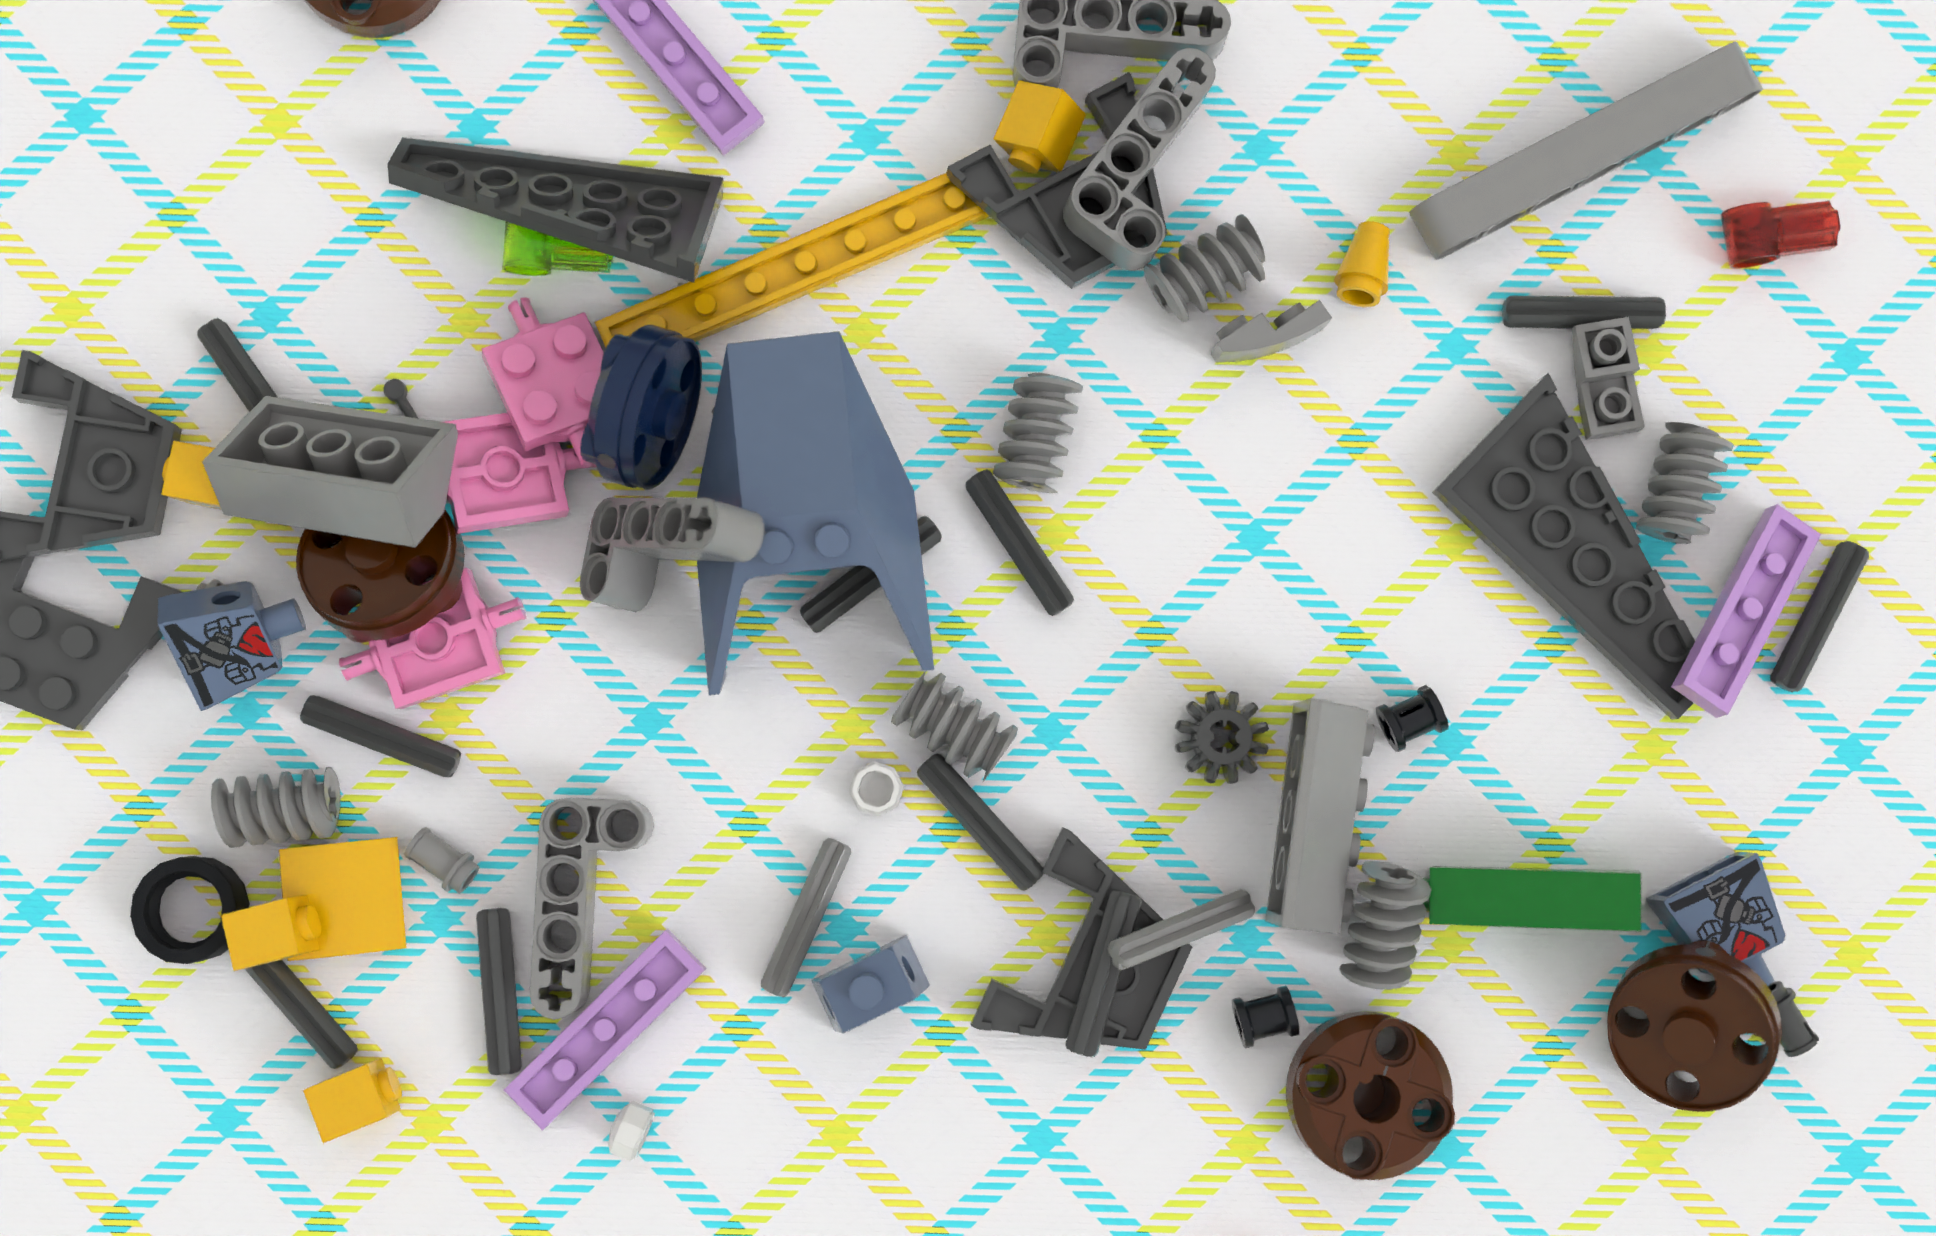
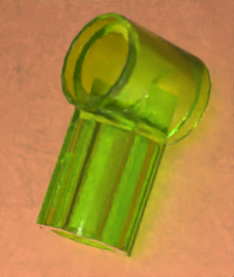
[502,221,613,276]

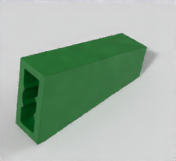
[1423,866,1641,932]

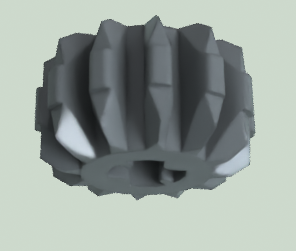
[1175,691,1269,784]

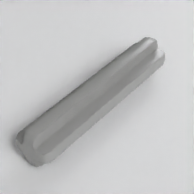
[761,838,851,997]
[1108,889,1255,970]

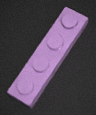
[592,0,765,156]
[1671,504,1821,718]
[504,929,707,1131]

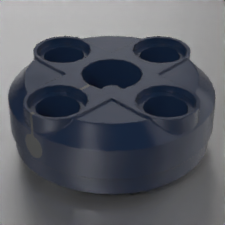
[580,324,702,490]

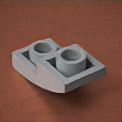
[1211,300,1332,363]
[1572,317,1645,440]

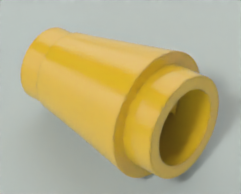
[1334,221,1390,307]

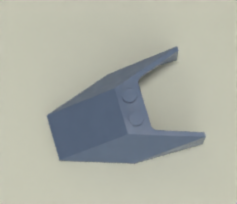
[697,331,934,696]

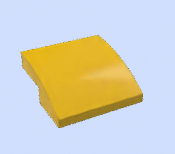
[278,837,406,961]

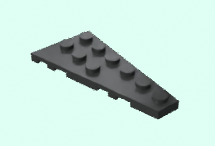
[387,137,723,282]
[1432,373,1695,720]

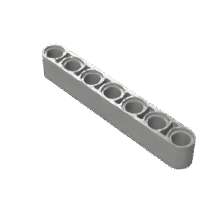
[1409,42,1763,260]

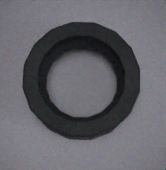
[130,856,250,964]

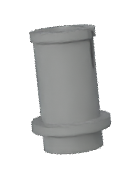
[404,827,480,894]

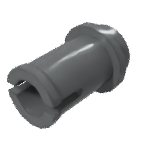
[1768,981,1819,1057]

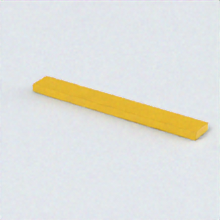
[595,173,990,348]

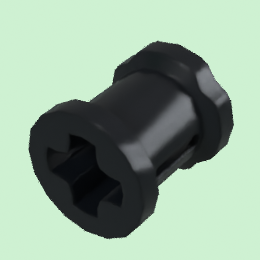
[1375,685,1449,752]
[1232,986,1300,1048]

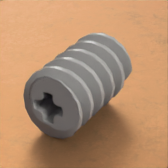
[1144,214,1265,323]
[993,373,1083,493]
[1636,422,1734,544]
[891,671,1018,782]
[211,767,341,848]
[1339,861,1431,990]

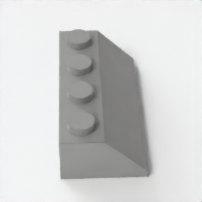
[202,396,458,547]
[1265,698,1375,934]

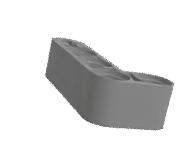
[1013,0,1231,88]
[1063,48,1216,271]
[580,498,764,612]
[530,798,654,1020]

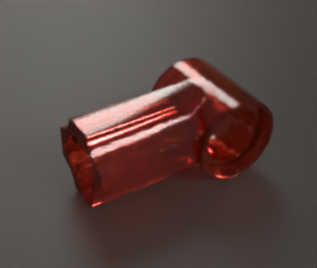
[1721,201,1841,269]

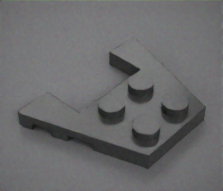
[946,72,1167,289]
[0,350,182,562]
[0,556,183,730]
[970,827,1193,1050]

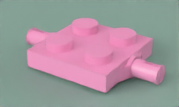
[482,298,604,468]
[445,413,596,534]
[339,568,527,709]

